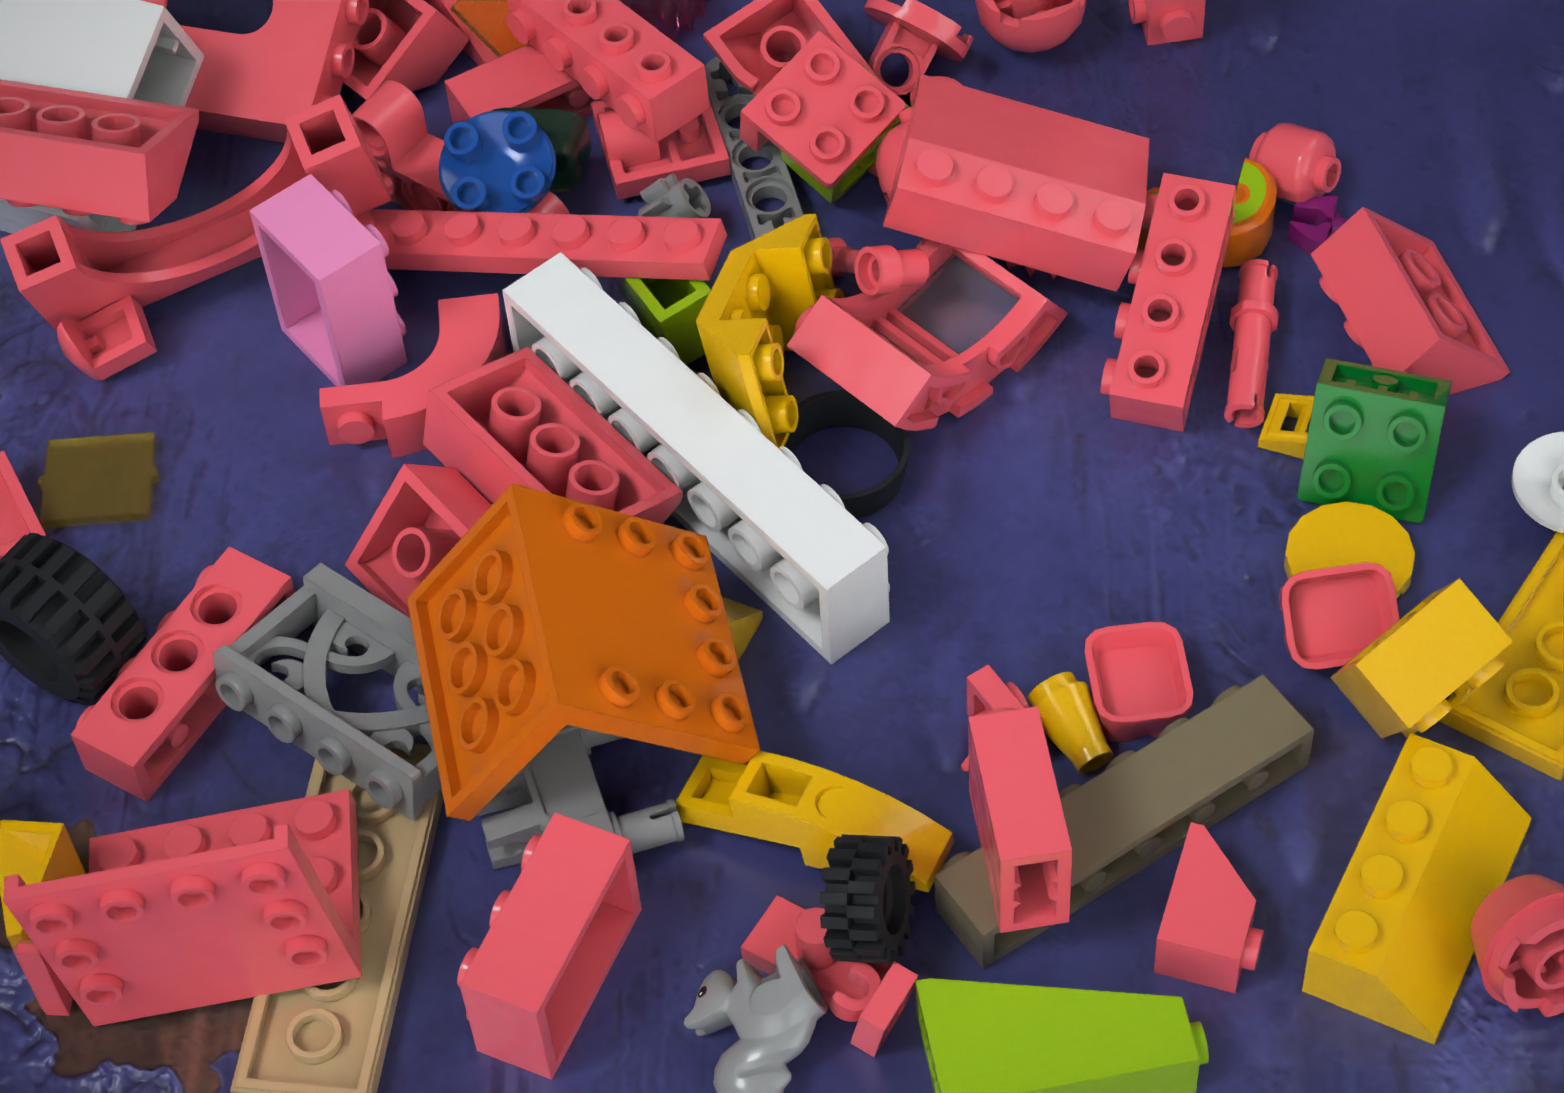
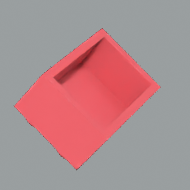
[457,812,642,1080]

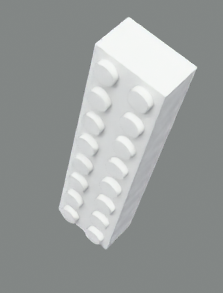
[502,252,890,665]

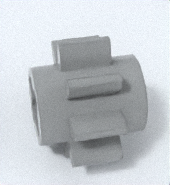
[638,173,711,218]

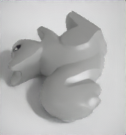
[684,944,828,1093]

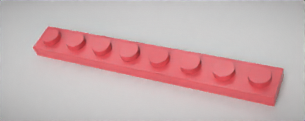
[355,209,727,281]

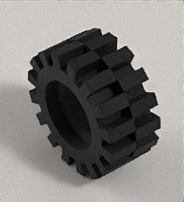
[820,834,915,964]

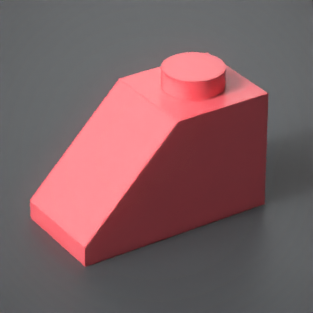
[1154,822,1264,993]

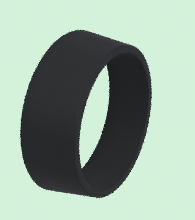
[784,390,911,519]

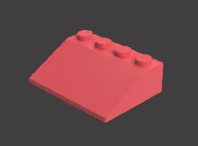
[883,74,1150,292]

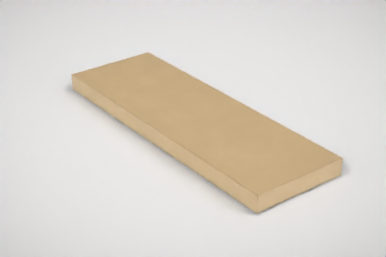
[230,743,443,1093]

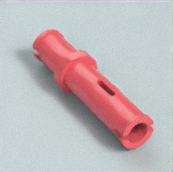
[1224,259,1279,428]

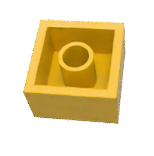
[1330,578,1513,739]

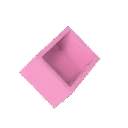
[249,174,408,387]

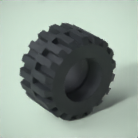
[0,533,146,704]

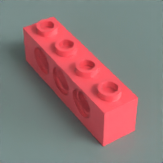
[70,546,295,802]

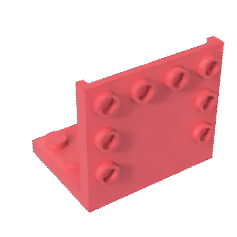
[3,789,362,1027]

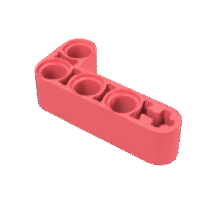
[352,80,570,214]

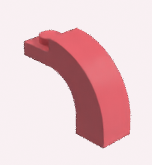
[319,293,507,458]

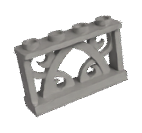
[213,562,442,820]

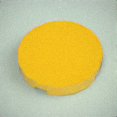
[1284,501,1415,598]

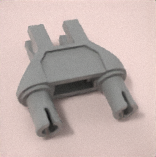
[477,725,685,870]

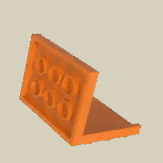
[407,483,760,821]

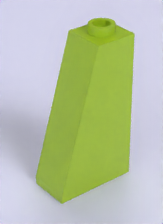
[915,978,1209,1093]

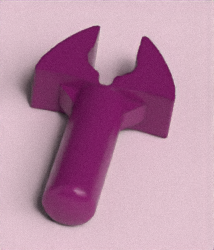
[1288,196,1349,255]

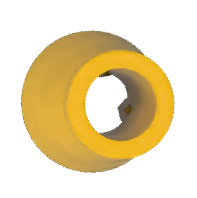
[1027,672,1113,775]

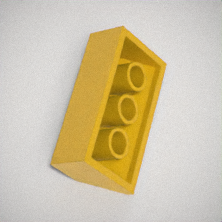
[1302,733,1532,1045]

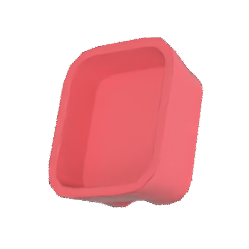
[1279,562,1400,670]
[1084,622,1193,743]

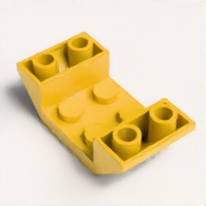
[696,214,845,448]

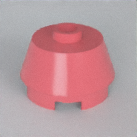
[1470,874,1564,1017]

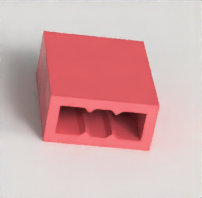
[968,706,1072,933]

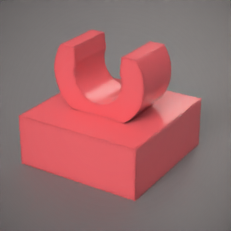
[829,961,919,1057]

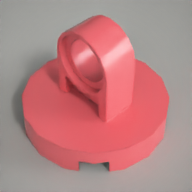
[863,0,974,96]

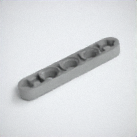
[705,57,803,240]

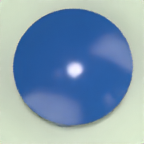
[438,111,556,213]

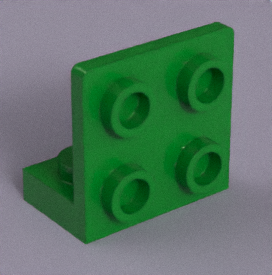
[1297,358,1452,523]

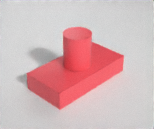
[741,895,893,1006]

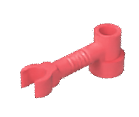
[828,237,929,296]

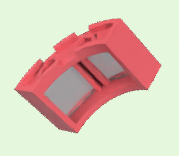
[786,238,1068,431]

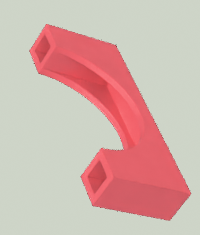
[0,94,392,332]

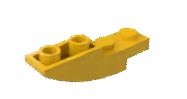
[675,750,955,892]

